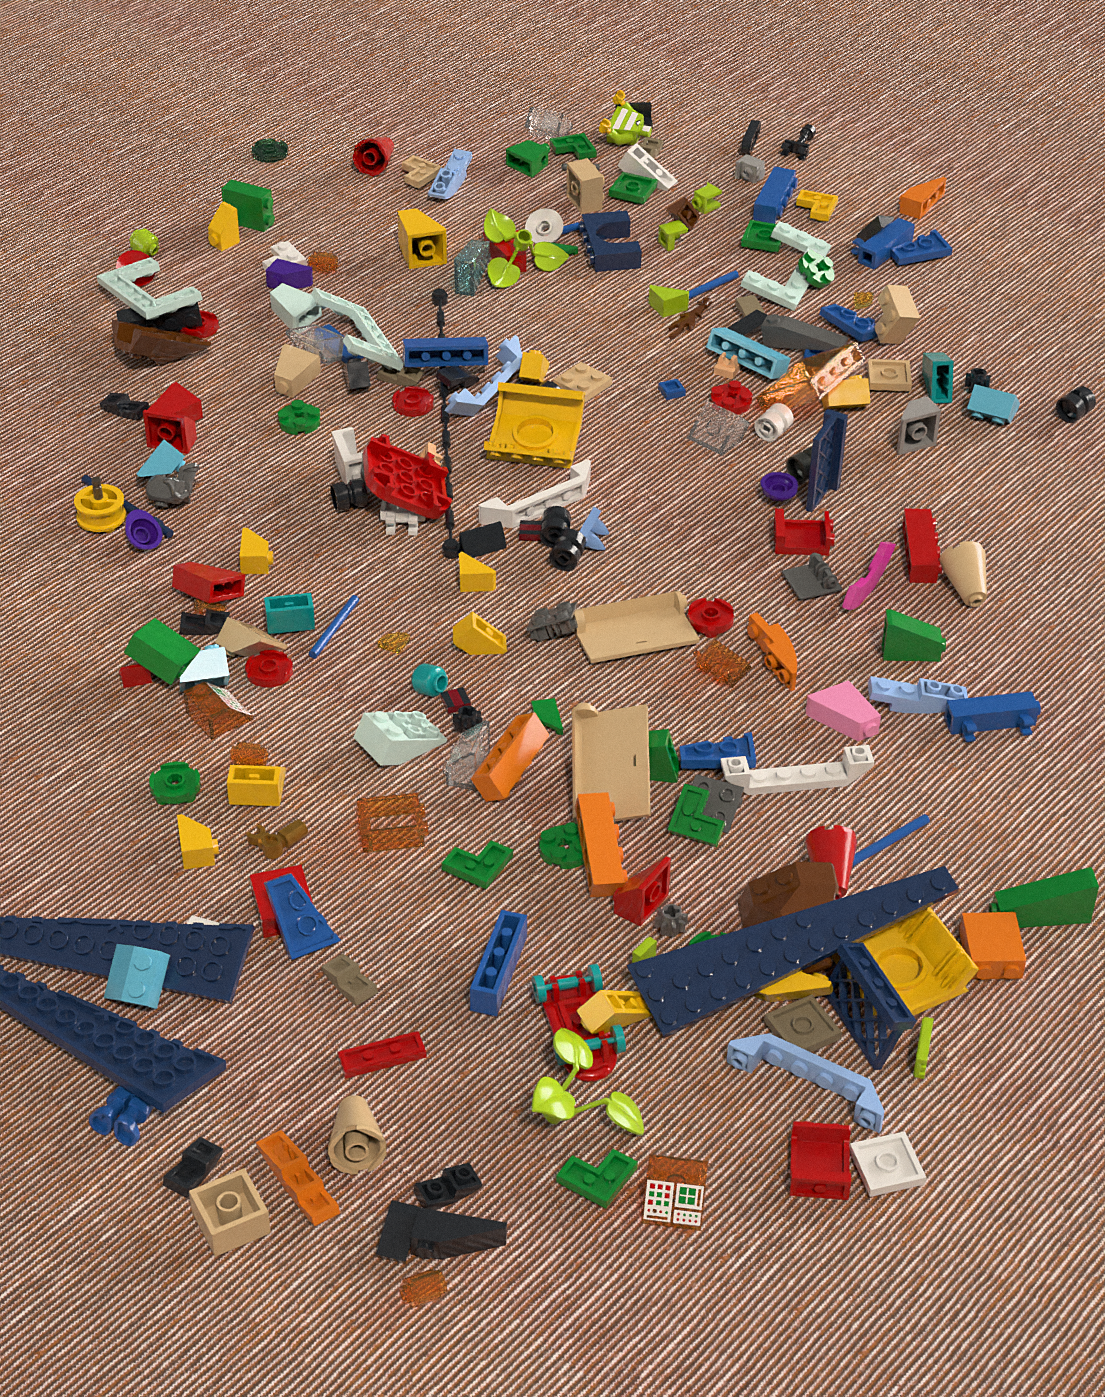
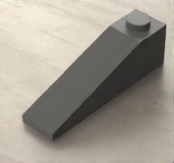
[761,314,848,351]

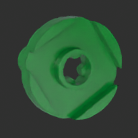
[798,249,835,288]
[278,400,321,435]
[149,761,201,805]
[539,822,584,869]

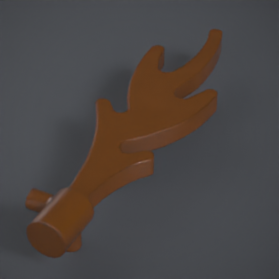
[669,297,712,339]

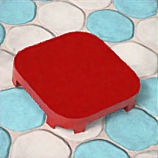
[362,434,452,519]

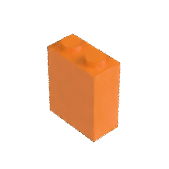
[959,912,1026,980]

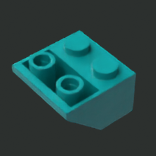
[263,593,315,634]

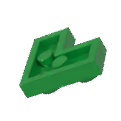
[550,133,597,160]
[667,783,725,848]
[441,840,513,889]
[556,1149,638,1209]

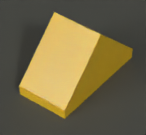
[459,552,496,592]

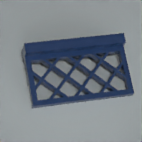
[806,409,848,513]
[825,942,917,1070]

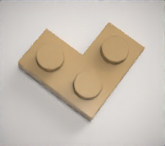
[402,155,442,188]

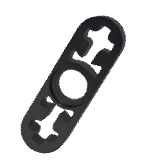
[741,120,761,155]

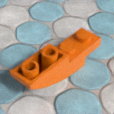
[747,612,797,691]

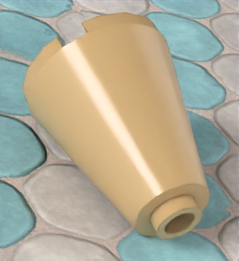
[940,541,987,607]
[328,1095,386,1174]

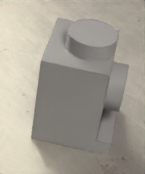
[735,154,765,184]

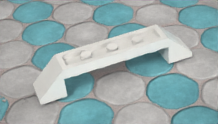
[479,459,591,528]
[720,745,874,795]

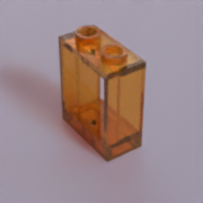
[356,792,429,853]

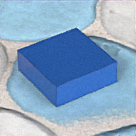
[658,379,686,400]

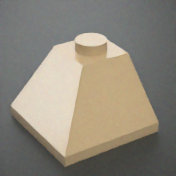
[215,617,288,657]

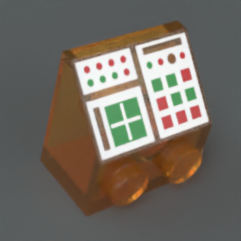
[183,681,253,740]
[642,1154,709,1231]

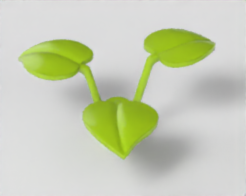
[484,208,569,288]
[532,1028,644,1136]

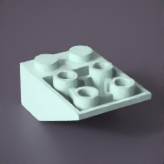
[353,711,447,765]

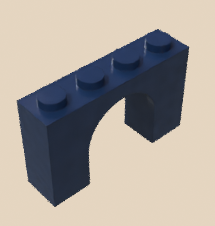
[578,210,642,272]

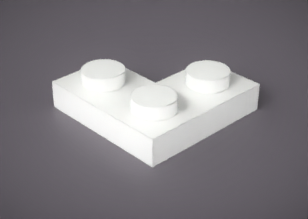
[262,241,307,270]

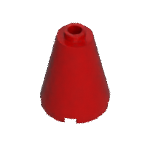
[352,137,394,176]
[805,825,857,900]

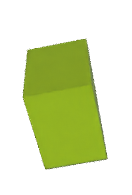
[649,285,689,318]

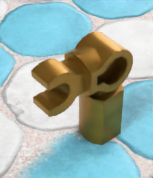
[246,819,308,859]

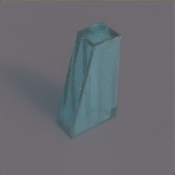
[454,239,490,296]

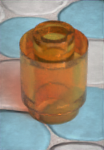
[308,251,338,273]
[230,741,269,766]
[399,1269,447,1308]

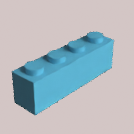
[706,327,791,379]

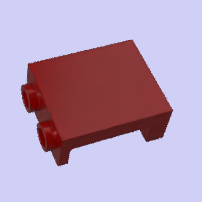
[773,508,835,556]
[250,864,313,938]
[789,1121,851,1200]

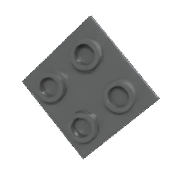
[781,553,843,600]
[527,601,578,641]
[692,774,744,834]

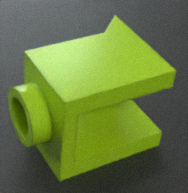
[692,182,722,214]

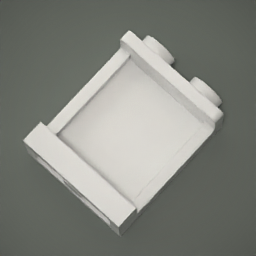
[331,427,370,492]

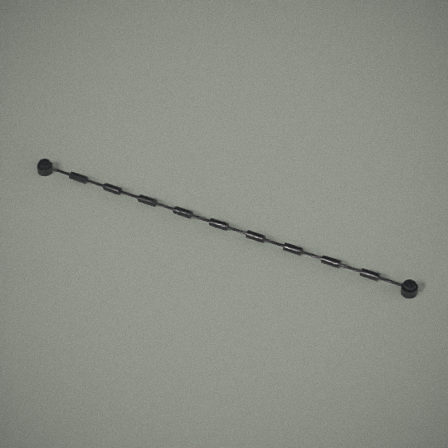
[432,288,460,559]

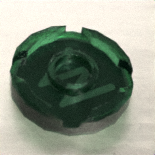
[251,138,289,163]

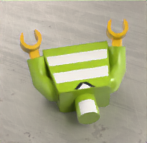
[599,90,652,145]

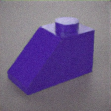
[266,258,313,289]

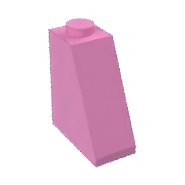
[806,680,881,741]

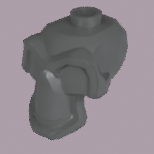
[146,463,200,508]

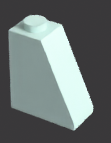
[270,283,322,334]

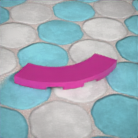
[842,542,896,610]

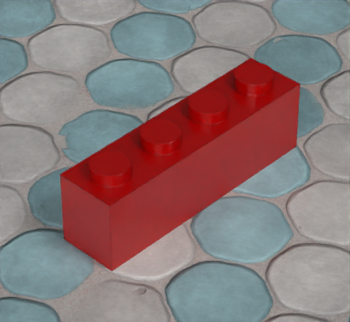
[902,508,943,583]

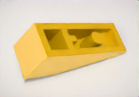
[577,990,652,1033]

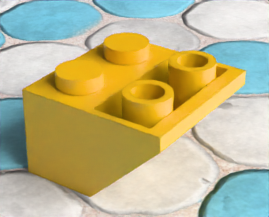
[818,375,870,410]
[227,765,286,806]

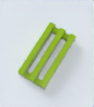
[913,1017,934,1079]

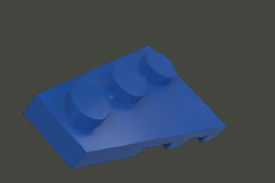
[891,229,953,265]
[819,304,878,342]
[679,732,756,770]
[264,873,341,960]

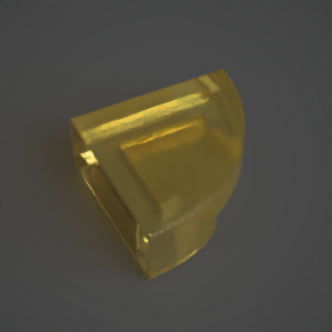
[853,292,874,309]
[378,632,410,654]

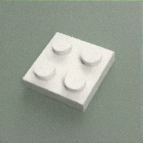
[850,1131,926,1197]

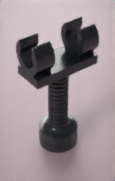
[780,124,816,160]

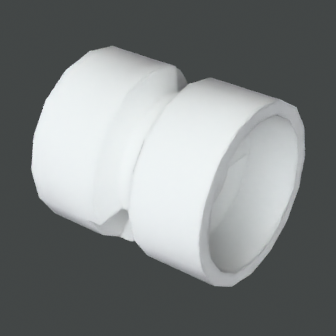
[755,403,794,442]

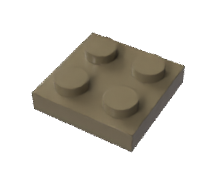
[764,994,842,1052]

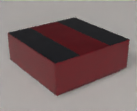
[519,520,542,541]
[440,687,471,714]

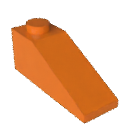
[898,177,946,219]

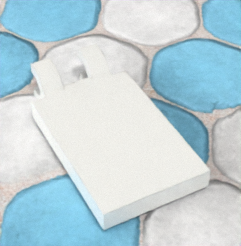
[380,500,426,535]

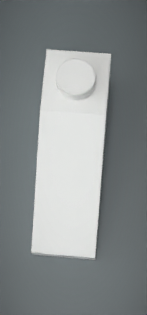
[617,143,677,191]

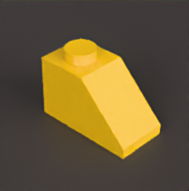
[208,202,240,251]
[239,528,274,574]
[453,611,507,655]
[177,814,219,870]

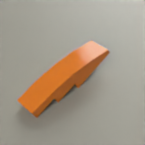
[256,1130,340,1227]

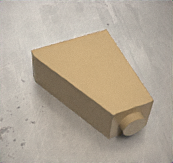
[274,344,321,398]

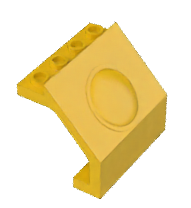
[483,382,586,469]
[832,907,979,1016]

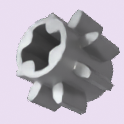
[654,904,688,937]

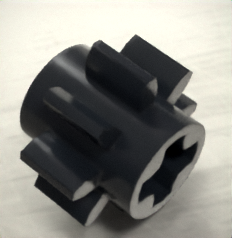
[965,368,991,393]
[453,705,483,736]

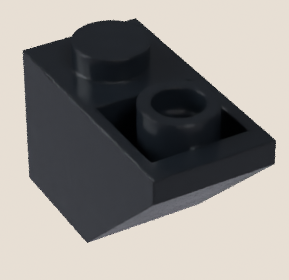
[342,358,371,391]

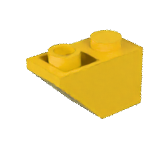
[519,350,549,383]

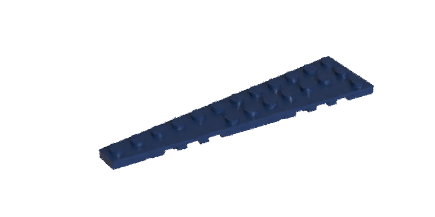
[626,866,959,1039]
[0,915,255,1005]
[0,964,226,1113]

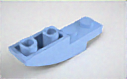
[428,149,472,199]
[868,676,968,714]

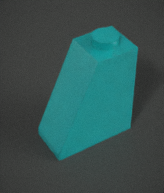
[922,352,954,403]

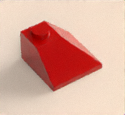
[143,410,197,454]
[613,856,671,927]

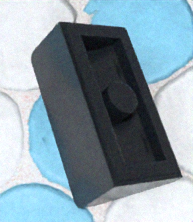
[856,215,894,242]
[727,309,767,338]
[459,521,506,558]

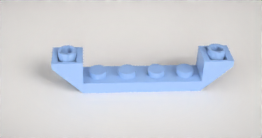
[445,335,522,416]
[727,1033,885,1133]

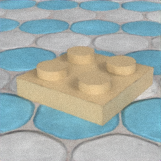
[867,359,912,392]
[553,362,612,402]

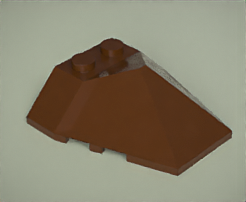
[111,320,211,365]
[738,862,839,975]

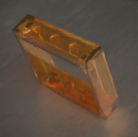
[756,342,865,413]

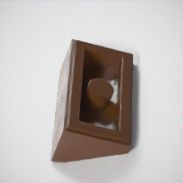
[666,197,700,231]

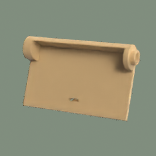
[572,591,700,663]
[572,703,651,824]

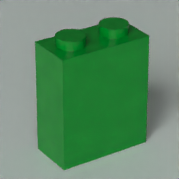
[221,179,275,232]
[124,618,201,685]

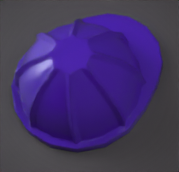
[760,472,798,502]
[125,510,163,550]

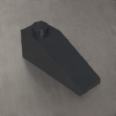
[410,1207,507,1260]

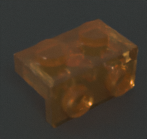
[693,639,752,688]

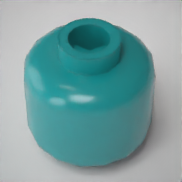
[411,663,448,697]

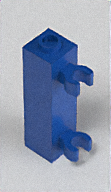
[851,218,915,269]
[944,691,1041,742]

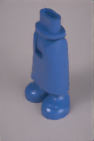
[89,1085,154,1147]

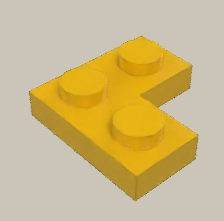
[796,189,838,221]

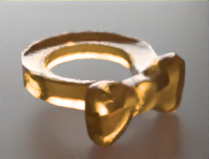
[194,599,227,614]

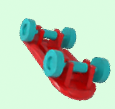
[532,963,626,1082]

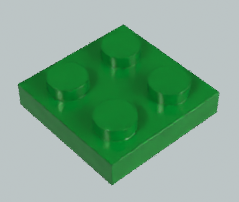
[609,172,658,204]
[741,220,783,252]

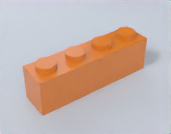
[471,712,549,802]
[575,792,628,898]

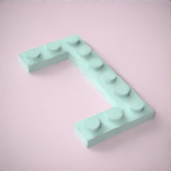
[740,221,832,311]
[96,257,202,320]
[311,288,404,371]

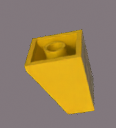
[397,208,447,269]

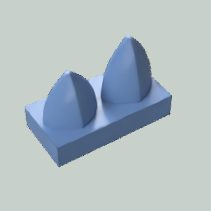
[579,507,609,550]

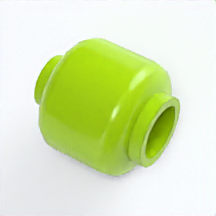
[129,229,159,256]

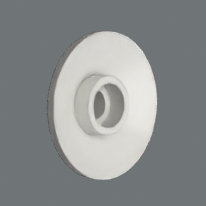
[525,208,563,244]

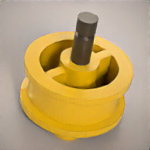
[74,477,126,533]

